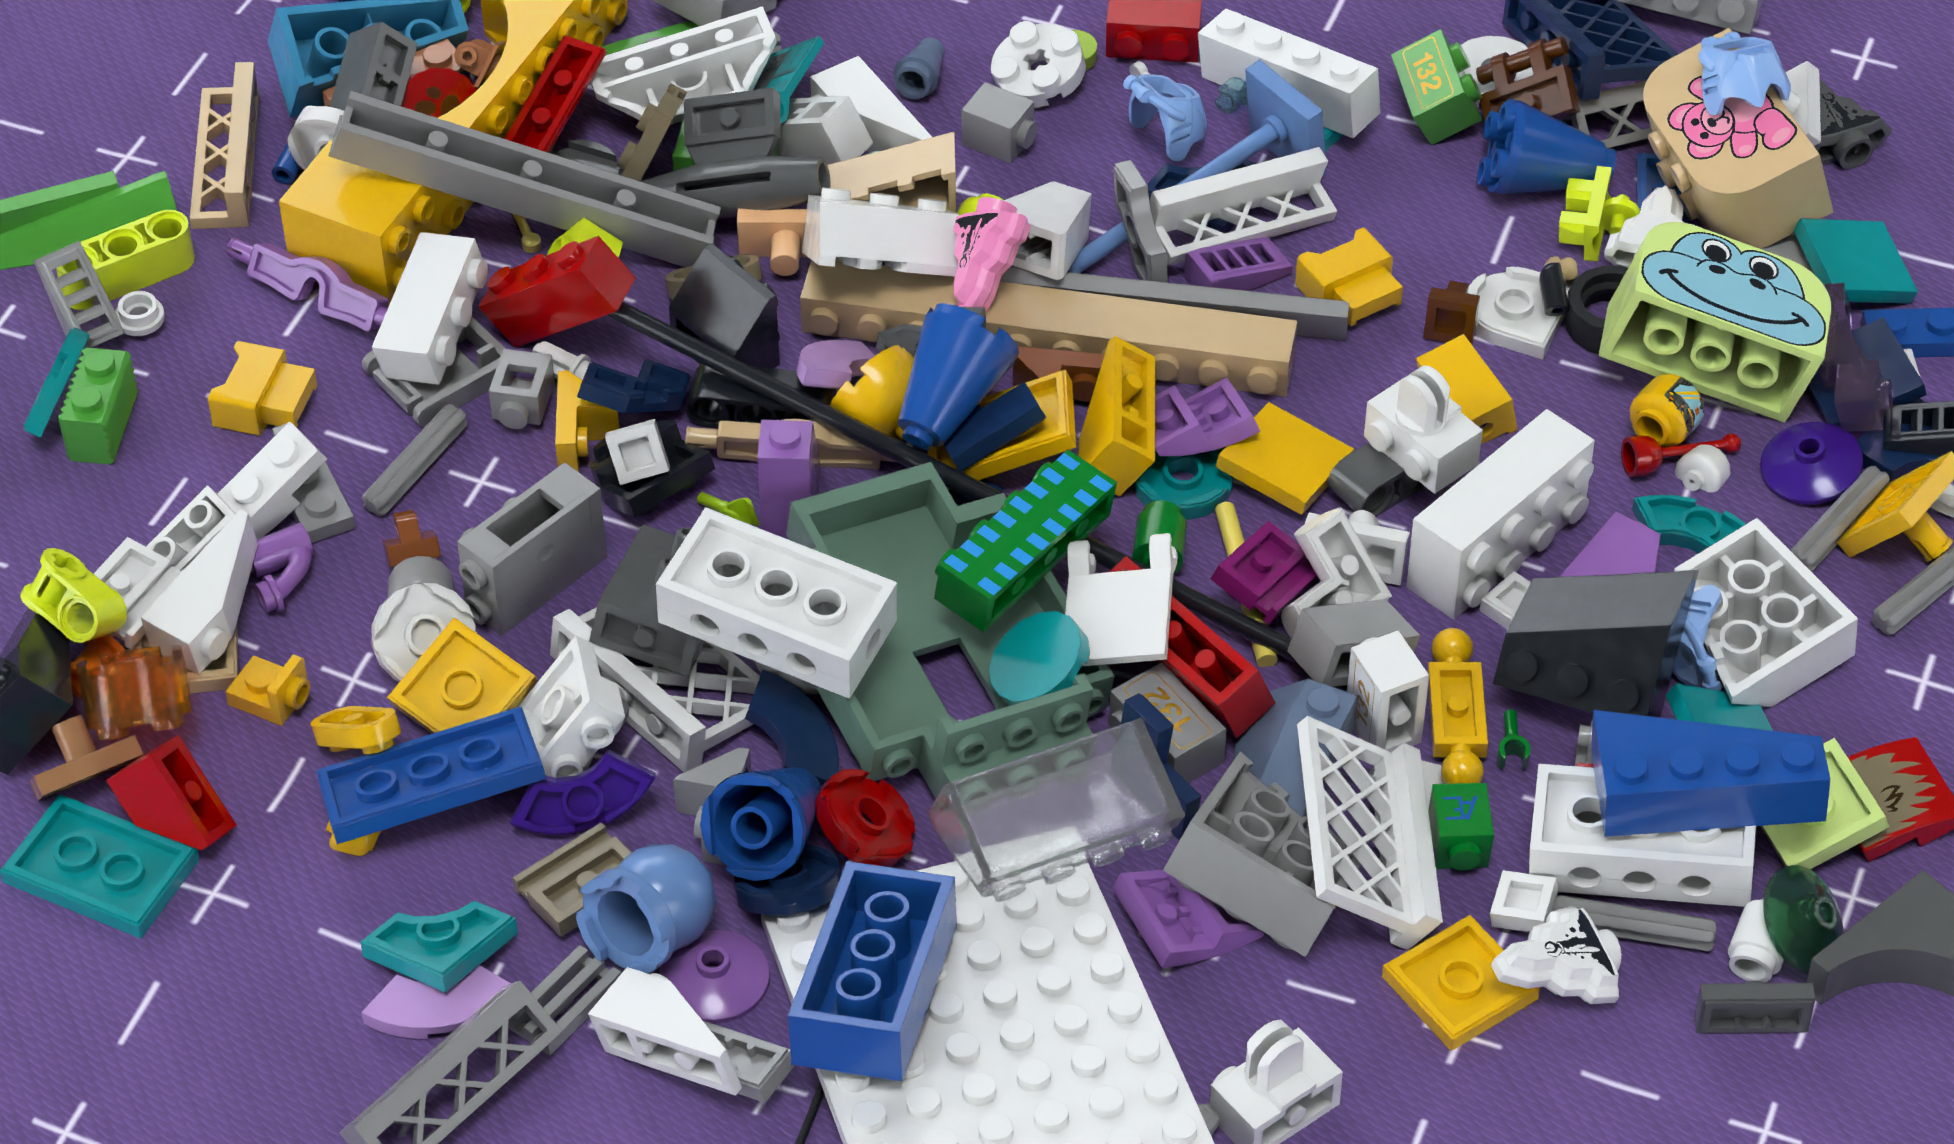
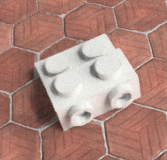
[518,635,625,778]

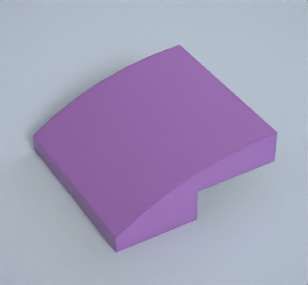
[1155,377,1260,456]
[1112,870,1265,968]

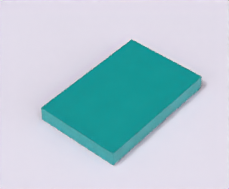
[0,794,200,939]

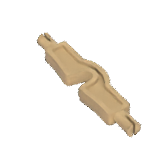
[685,419,913,469]

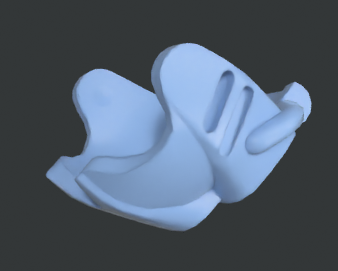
[1698,31,1791,115]
[1123,74,1207,161]
[1672,585,1722,691]

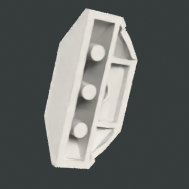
[590,6,777,124]

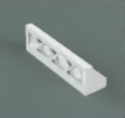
[1149,147,1337,266]

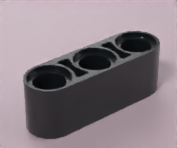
[685,364,837,429]

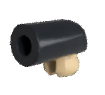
[1539,256,1578,316]

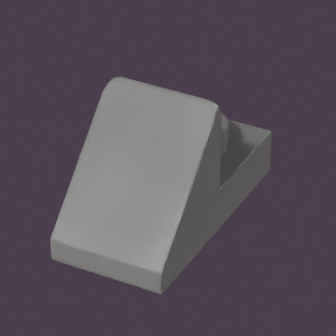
[673,747,751,865]

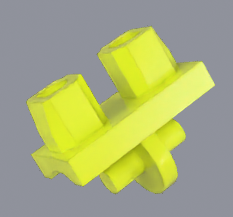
[1559,166,1640,262]

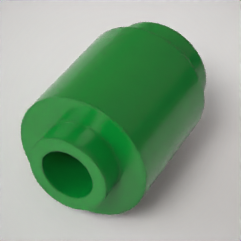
[1132,500,1187,574]

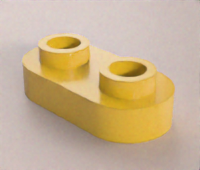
[310,706,401,754]

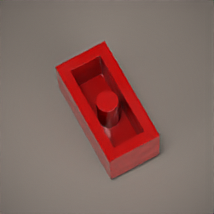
[1106,0,1202,63]

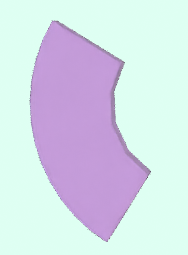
[796,340,875,389]
[361,965,511,1039]

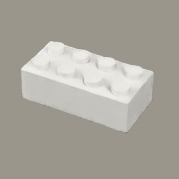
[1406,409,1595,620]

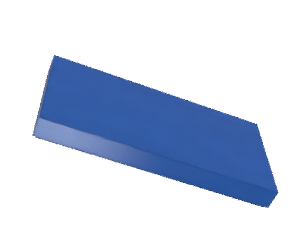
[316,707,547,844]

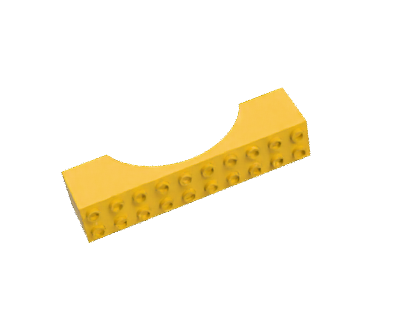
[279,0,628,306]

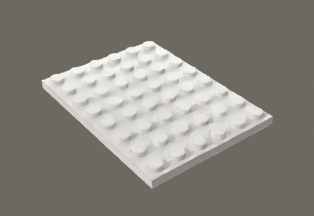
[761,832,1215,1144]

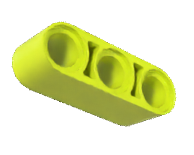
[56,210,195,310]

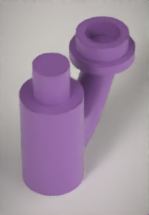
[250,522,314,613]

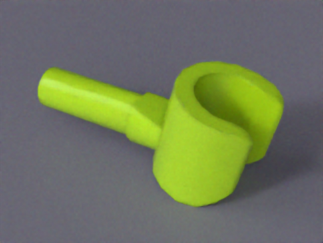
[697,492,760,526]

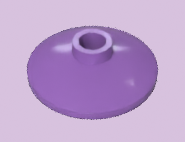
[659,930,770,1024]

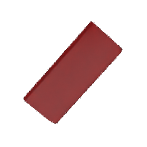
[504,35,607,153]

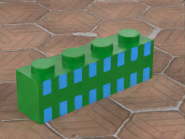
[934,450,1117,633]

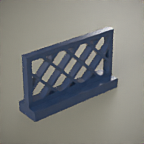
[1502,0,1678,100]

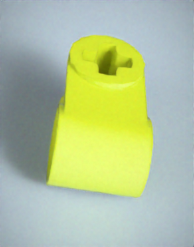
[20,548,127,643]

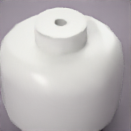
[1674,445,1731,492]

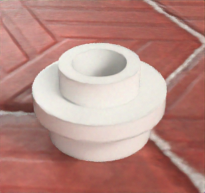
[115,291,165,336]

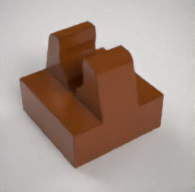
[382,509,441,567]

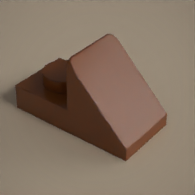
[1013,346,1105,402]

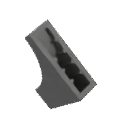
[1807,870,1954,1005]

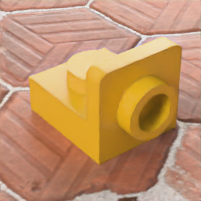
[225,654,310,726]

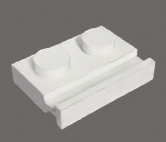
[91,537,185,649]

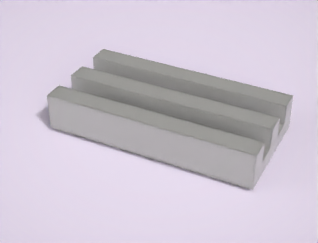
[508,945,622,1056]

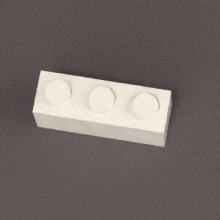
[372,232,488,385]

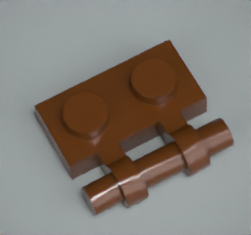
[1476,36,1581,122]

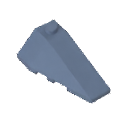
[1234,679,1358,817]

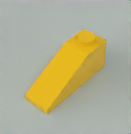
[1078,335,1155,497]

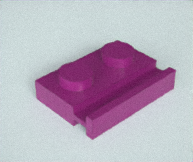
[1210,521,1319,625]

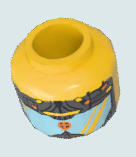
[1629,374,1705,448]

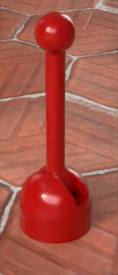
[1621,433,1741,477]

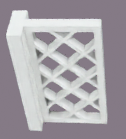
[550,607,760,772]
[1297,716,1443,950]

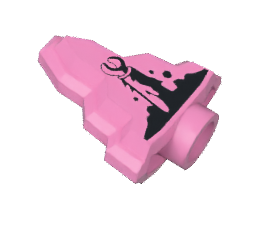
[953,197,1031,311]

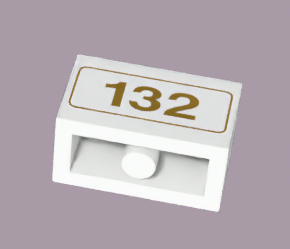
[1347,630,1429,752]

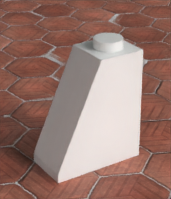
[1004,181,1092,280]

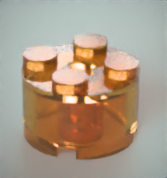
[76,645,193,740]

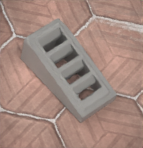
[33,241,124,349]

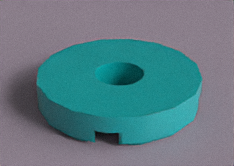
[1132,448,1233,520]

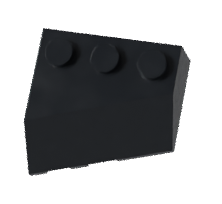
[1493,570,1699,718]

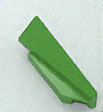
[0,171,177,270]

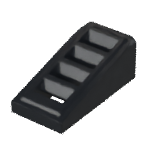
[1883,401,1954,456]

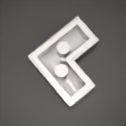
[1281,508,1392,638]

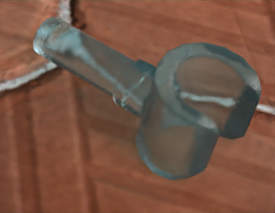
[1215,77,1248,114]

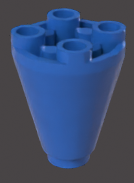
[1476,99,1616,194]

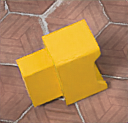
[1295,227,1403,327]
[208,341,318,436]

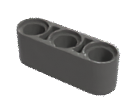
[1327,443,1425,517]

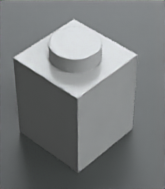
[961,82,1038,164]

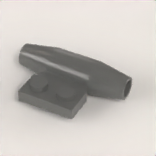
[641,88,831,220]

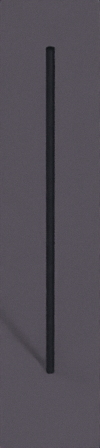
[607,302,1347,689]

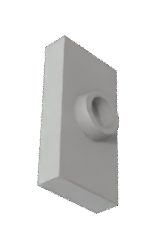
[703,1021,795,1103]

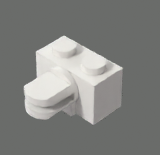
[1364,365,1483,494]
[1210,1019,1343,1144]

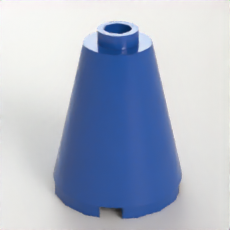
[898,303,1019,450]
[700,767,821,881]

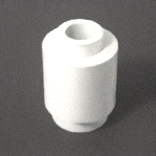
[1728,898,1797,983]

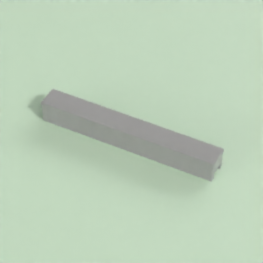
[328,91,721,267]

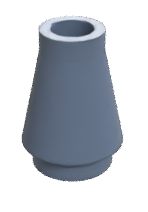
[893,37,945,99]

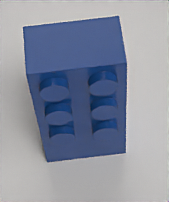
[788,861,957,1082]

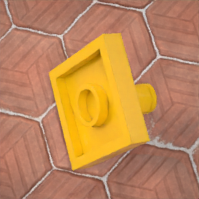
[1836,451,1954,562]

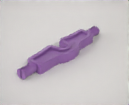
[226,237,389,331]

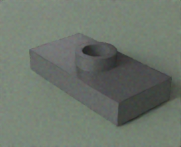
[1694,981,1816,1033]

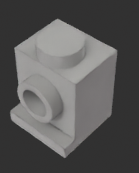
[489,349,555,429]

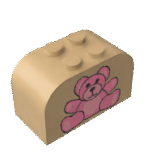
[1643,28,1834,249]

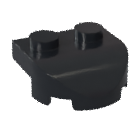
[588,420,715,518]

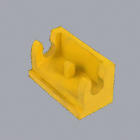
[1416,334,1517,444]

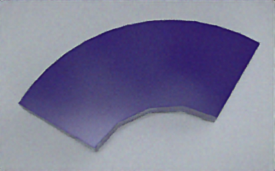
[510,749,656,835]

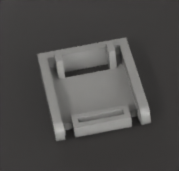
[362,316,517,426]

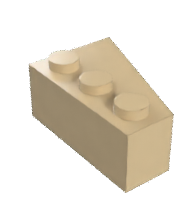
[827,132,956,212]

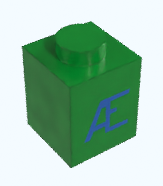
[1428,783,1494,871]

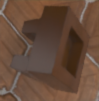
[1423,280,1480,344]

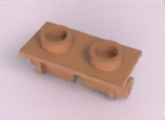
[454,39,507,88]

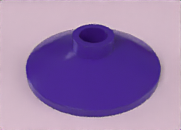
[1760,422,1863,505]

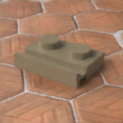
[616,83,687,182]
[512,823,632,937]

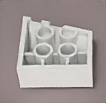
[802,187,959,277]
[1674,518,1858,707]

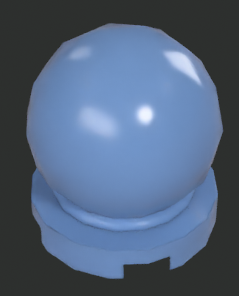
[576,844,716,974]

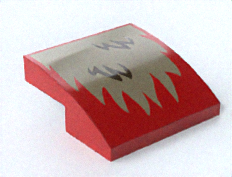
[1848,737,1954,863]

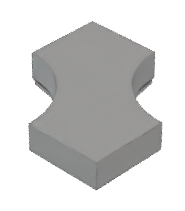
[1113,160,1168,283]

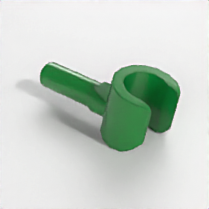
[1496,709,1531,770]

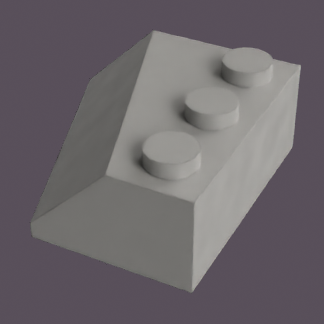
[1163,751,1362,957]

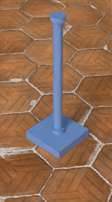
[1067,59,1326,274]

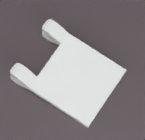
[1065,533,1178,666]

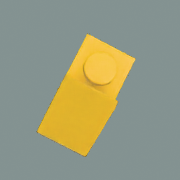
[555,370,619,472]

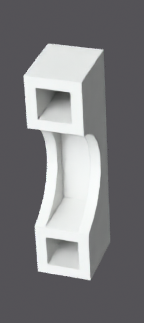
[1198,9,1381,138]

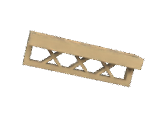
[190,62,260,229]

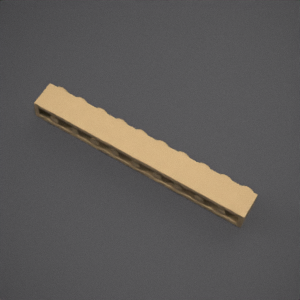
[800,260,1297,397]

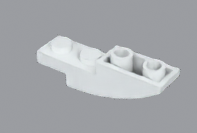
[146,422,327,571]

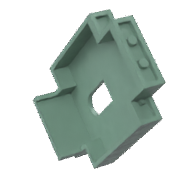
[786,462,1115,816]

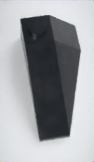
[0,608,73,775]

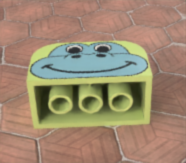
[1599,222,1831,423]

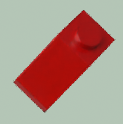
[106,735,237,851]

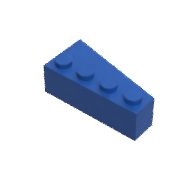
[1591,710,1831,837]

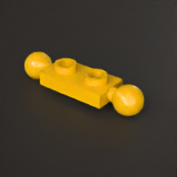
[1427,628,1488,784]

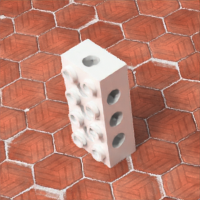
[656,507,897,699]
[1529,764,1756,907]

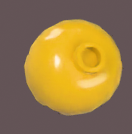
[830,345,914,441]

